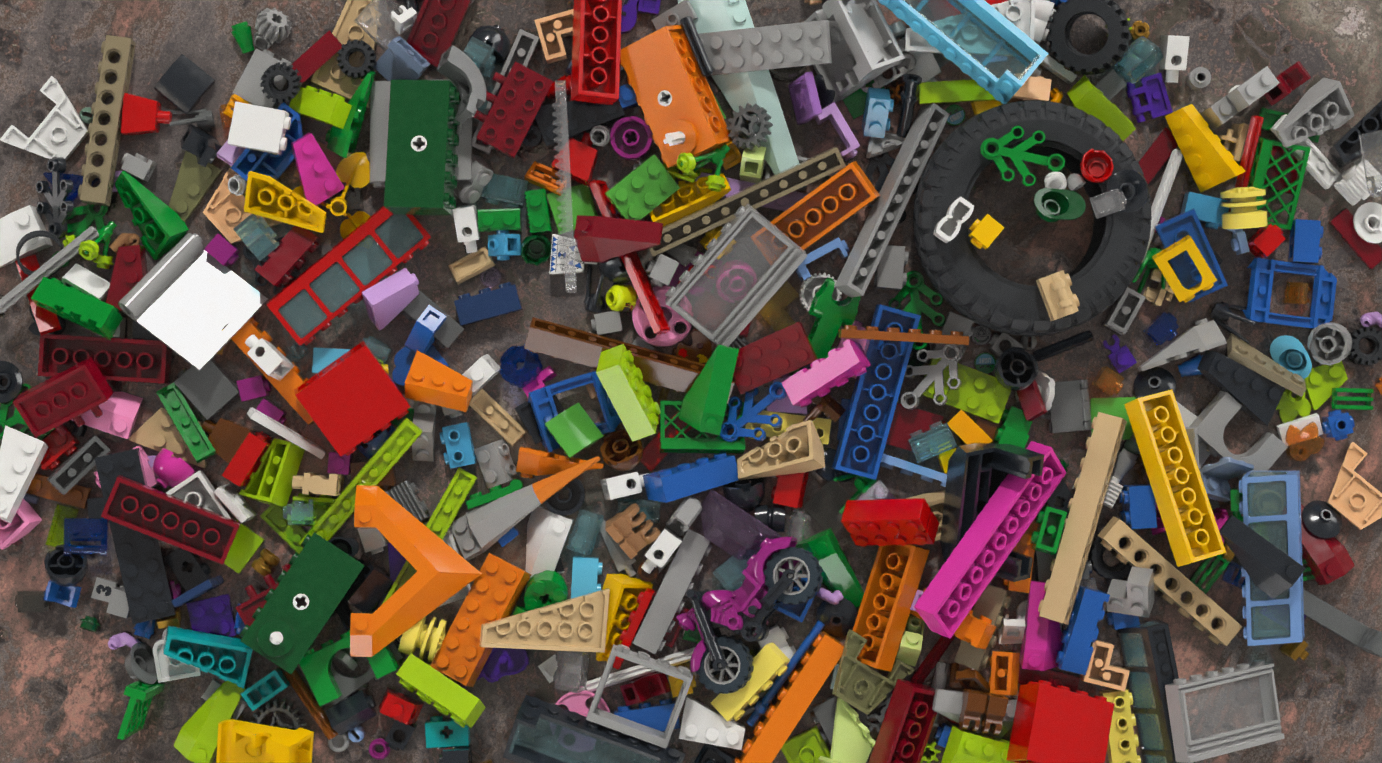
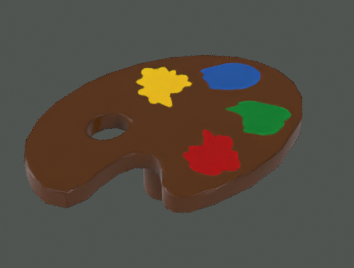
[676,329,712,364]

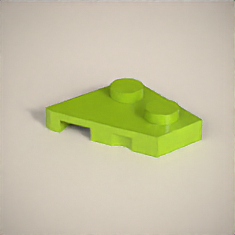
[1304,361,1348,410]

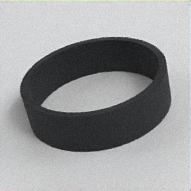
[16,230,63,277]

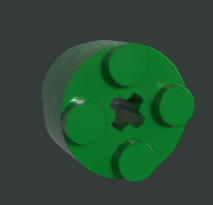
[524,570,569,611]

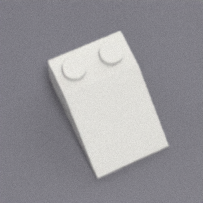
[0,205,53,268]

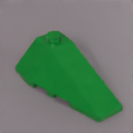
[325,71,376,158]
[115,171,189,260]
[796,528,864,608]

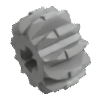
[255,8,292,44]

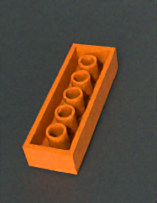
[750,161,880,266]
[852,545,930,672]
[430,553,531,687]

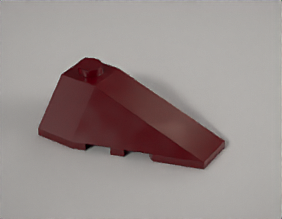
[574,215,663,263]
[1280,504,1355,585]

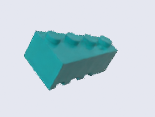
[163,626,253,689]

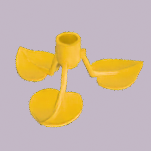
[292,152,374,249]

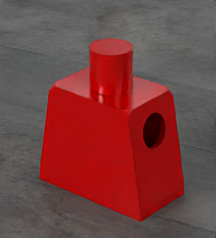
[121,93,172,136]
[551,132,598,187]
[379,687,424,725]

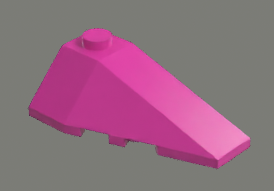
[1020,581,1063,671]

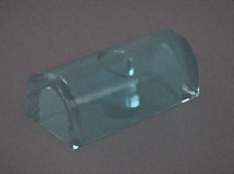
[618,498,661,523]

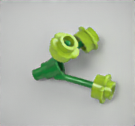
[677,144,730,192]
[62,221,117,269]

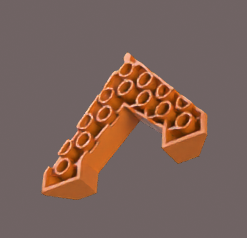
[350,485,482,657]

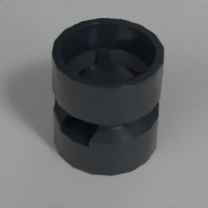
[754,505,785,532]

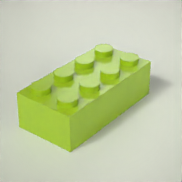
[596,344,661,442]
[921,358,1011,424]
[396,654,486,728]

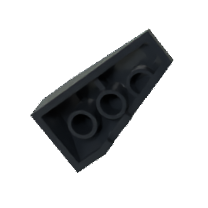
[1219,515,1306,598]

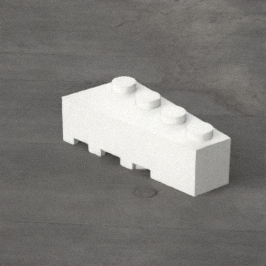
[0,425,49,523]

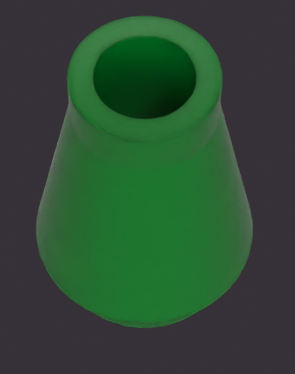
[231,21,255,54]

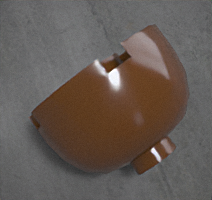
[600,429,643,472]

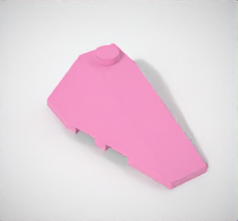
[71,392,143,439]
[0,499,42,550]

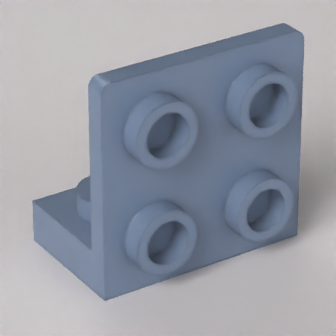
[374,35,431,81]
[1199,457,1254,503]

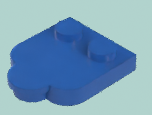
[392,344,449,385]

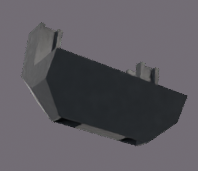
[940,443,1044,582]

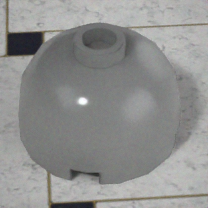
[1307,322,1352,365]

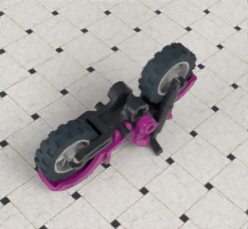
[676,537,823,694]

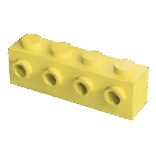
[745,410,832,445]
[711,643,790,722]
[1100,689,1141,763]

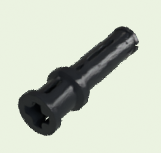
[896,74,922,138]

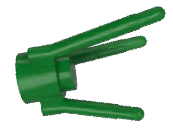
[1132,248,1166,294]
[834,473,876,514]

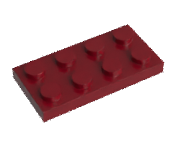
[406,0,472,67]
[733,321,817,394]

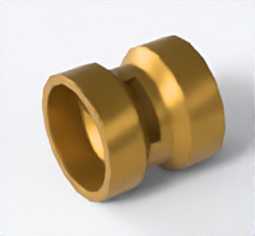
[251,548,281,577]

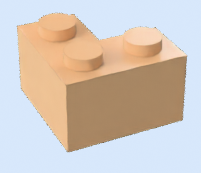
[535,9,574,64]
[1080,640,1130,691]

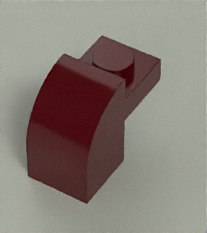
[1264,61,1311,106]
[620,672,672,706]

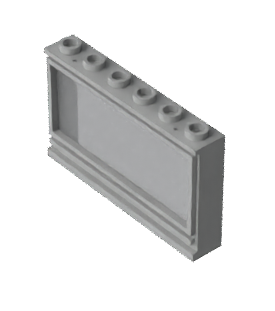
[665,204,807,347]
[1165,660,1285,763]

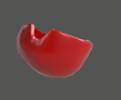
[1080,149,1114,183]

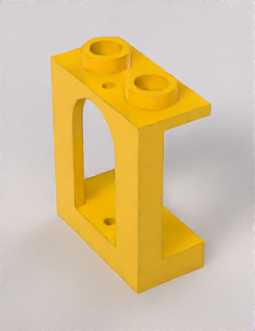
[1152,235,1217,302]

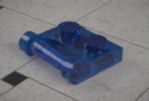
[64,518,108,556]

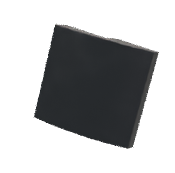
[154,54,215,115]

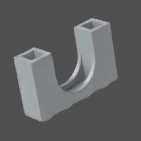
[1189,391,1287,485]

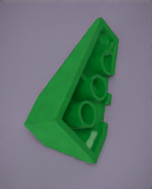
[679,344,739,435]

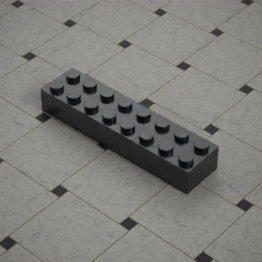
[94,448,177,624]

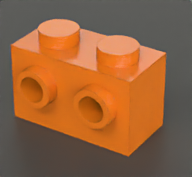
[989,651,1020,695]

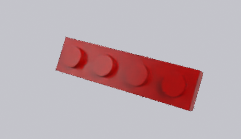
[612,588,656,670]

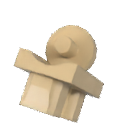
[1219,123,1249,161]
[1143,268,1175,307]

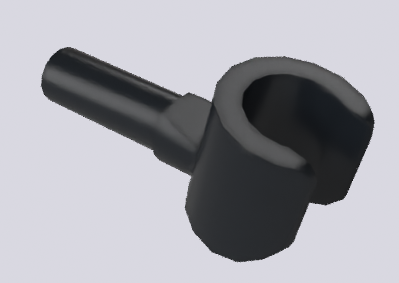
[68,420,87,437]

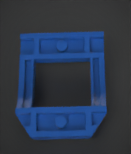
[1242,257,1337,329]
[528,371,622,453]

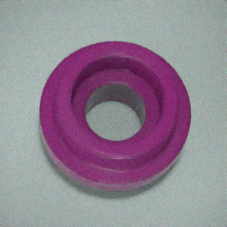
[369,738,390,760]

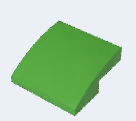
[547,184,598,235]
[1091,397,1136,440]
[545,402,603,459]

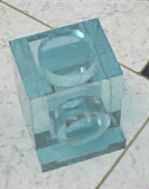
[283,499,314,525]

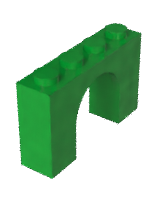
[299,630,399,706]

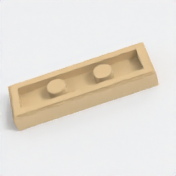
[469,388,527,447]

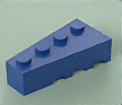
[643,452,739,503]
[1056,586,1110,675]

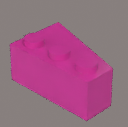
[291,133,345,205]

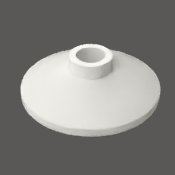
[1353,202,1382,244]

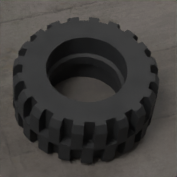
[1047,0,1132,75]

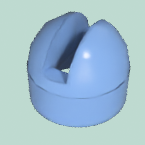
[348,725,365,742]

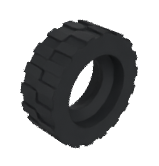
[1089,537,1138,580]

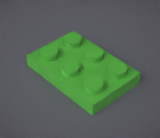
[604,154,680,220]

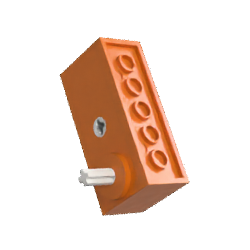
[620,25,733,168]

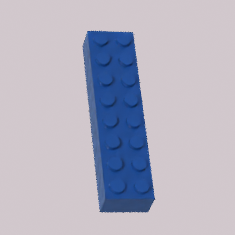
[832,304,921,480]

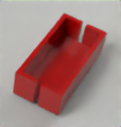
[841,498,939,546]

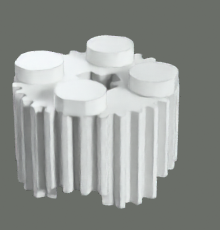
[1334,156,1382,206]
[799,273,842,312]

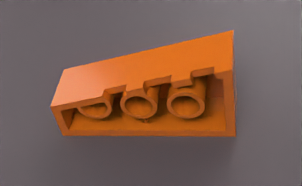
[910,588,996,650]

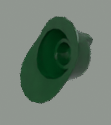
[1034,188,1086,222]

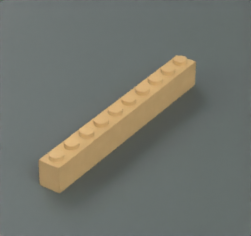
[1038,412,1127,625]

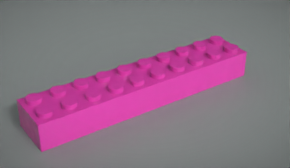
[914,441,1067,638]

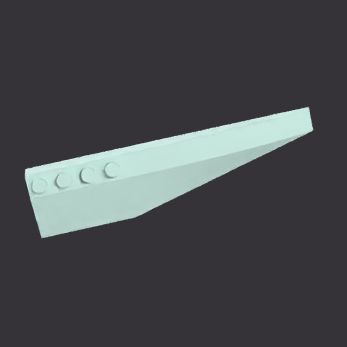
[677,0,806,189]

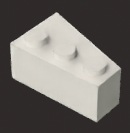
[679,694,745,750]

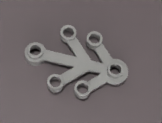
[901,344,963,410]

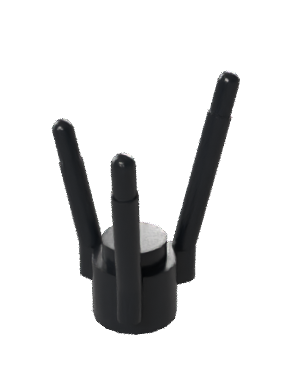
[584,264,618,313]
[1210,301,1256,344]

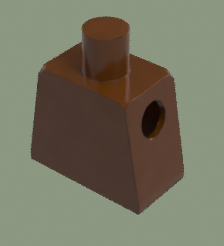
[201,418,255,464]

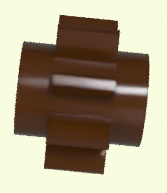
[886,80,905,105]

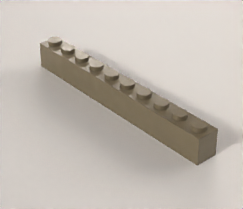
[649,147,846,257]

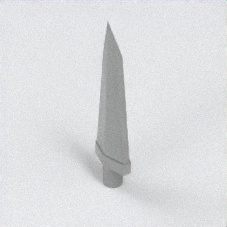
[665,244,697,267]
[597,512,637,577]

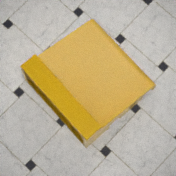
[216,719,314,763]

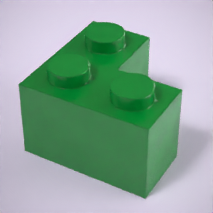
[993,406,1033,448]

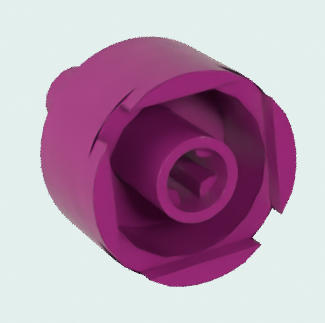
[610,116,653,161]

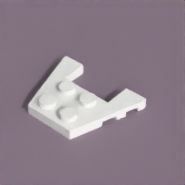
[0,76,88,160]

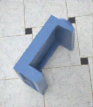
[795,237,850,282]

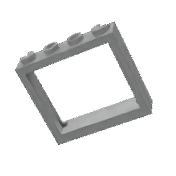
[586,644,693,749]

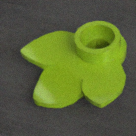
[1276,389,1311,423]

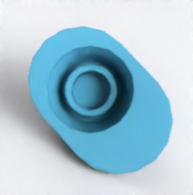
[1270,335,1312,379]

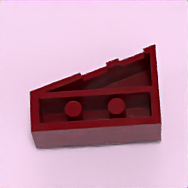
[254,226,321,288]
[106,245,148,312]

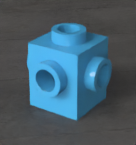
[488,230,521,261]

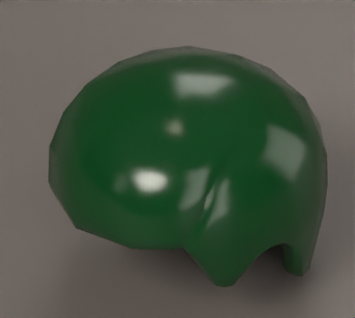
[520,234,552,266]

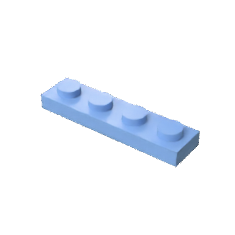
[880,454,947,487]

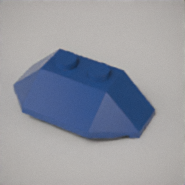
[231,103,303,181]

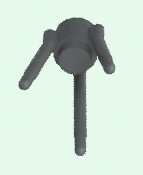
[165,109,215,132]

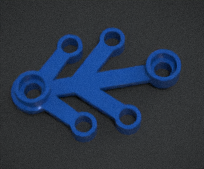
[720,382,787,442]

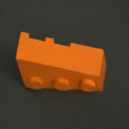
[405,350,473,412]

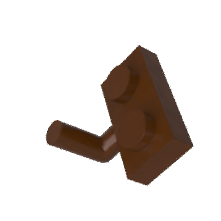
[803,393,846,422]
[949,663,990,693]

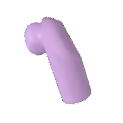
[1360,311,1382,328]
[816,587,844,605]
[108,632,141,650]

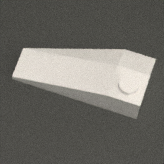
[525,506,574,595]

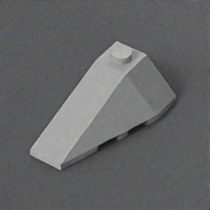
[1137,318,1227,372]
[932,689,1017,739]

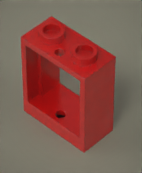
[222,431,272,487]

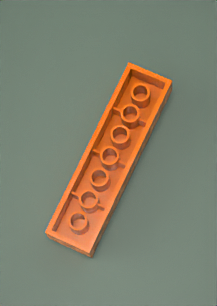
[734,631,844,763]

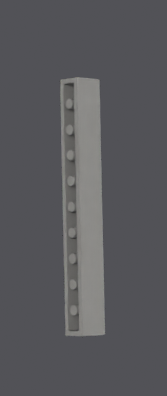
[834,103,950,298]

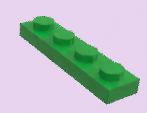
[156,382,216,464]

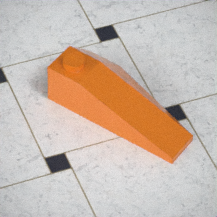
[516,446,604,479]

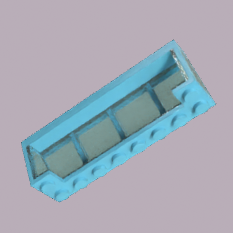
[878,0,1048,104]

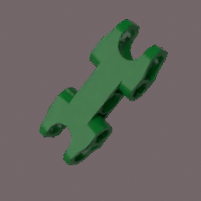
[788,277,861,375]

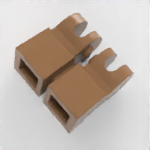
[605,503,661,559]

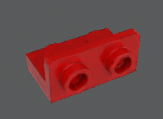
[41,424,80,471]

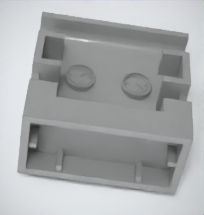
[804,0,905,103]

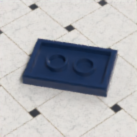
[171,575,224,608]

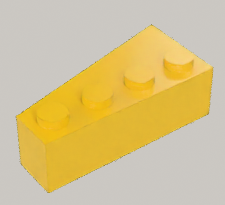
[1165,104,1246,193]

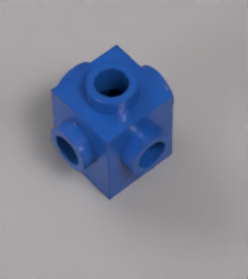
[1321,409,1355,441]

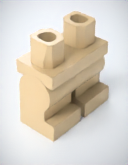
[292,472,345,496]

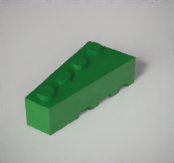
[31,277,123,340]

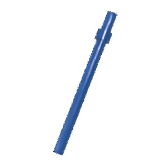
[746,620,825,727]

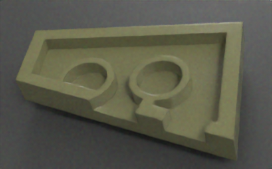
[169,151,223,222]

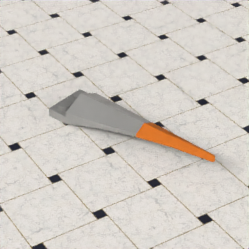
[450,456,601,561]

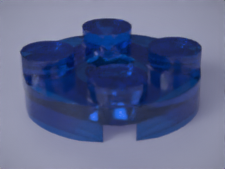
[499,345,543,388]

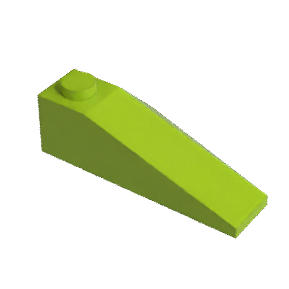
[173,681,246,763]

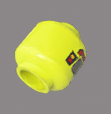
[606,285,638,312]

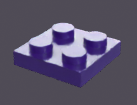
[187,594,238,637]

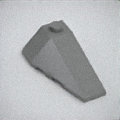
[1276,78,1355,147]

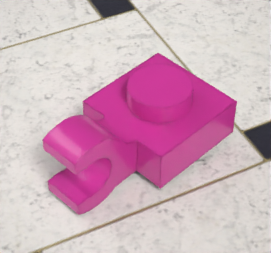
[517,366,557,397]

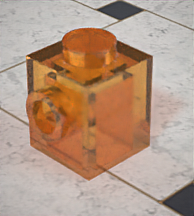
[1091,366,1124,396]

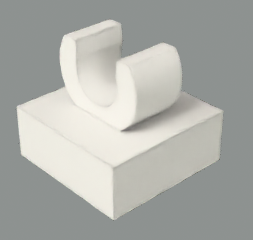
[391,5,417,35]
[1002,614,1025,639]

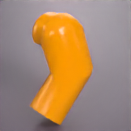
[1050,87,1063,103]

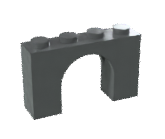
[331,640,406,705]

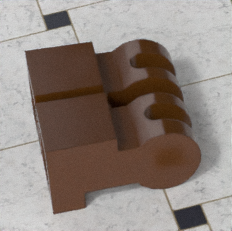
[959,689,1009,735]

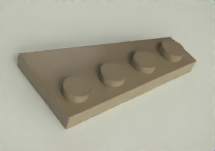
[1227,333,1306,397]

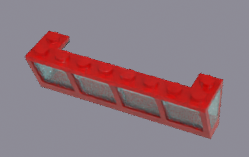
[266,206,431,346]

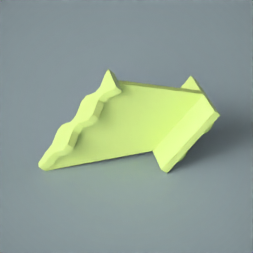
[818,697,876,763]

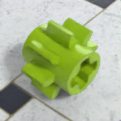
[920,741,941,763]

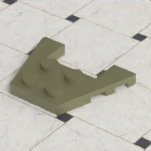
[832,629,915,715]

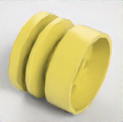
[1220,187,1268,229]
[398,616,447,663]

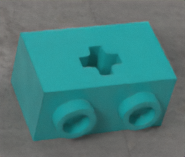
[241,667,291,711]
[425,716,470,748]

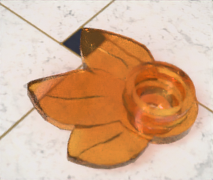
[1286,422,1325,461]

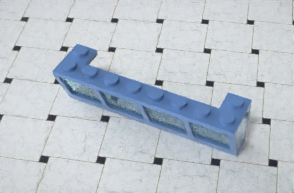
[1239,471,1305,646]

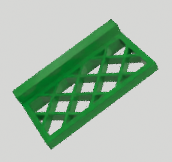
[1248,137,1311,230]
[659,401,745,454]
[117,680,165,740]

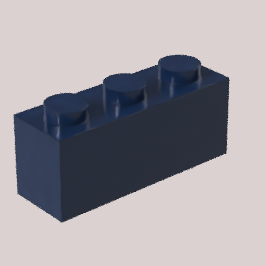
[454,282,523,326]

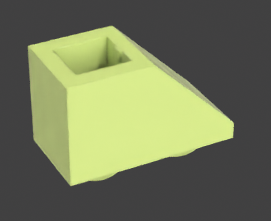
[740,145,766,183]
[895,615,925,666]

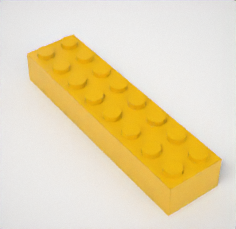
[1124,390,1226,567]

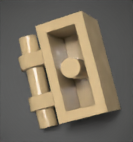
[1036,270,1080,321]

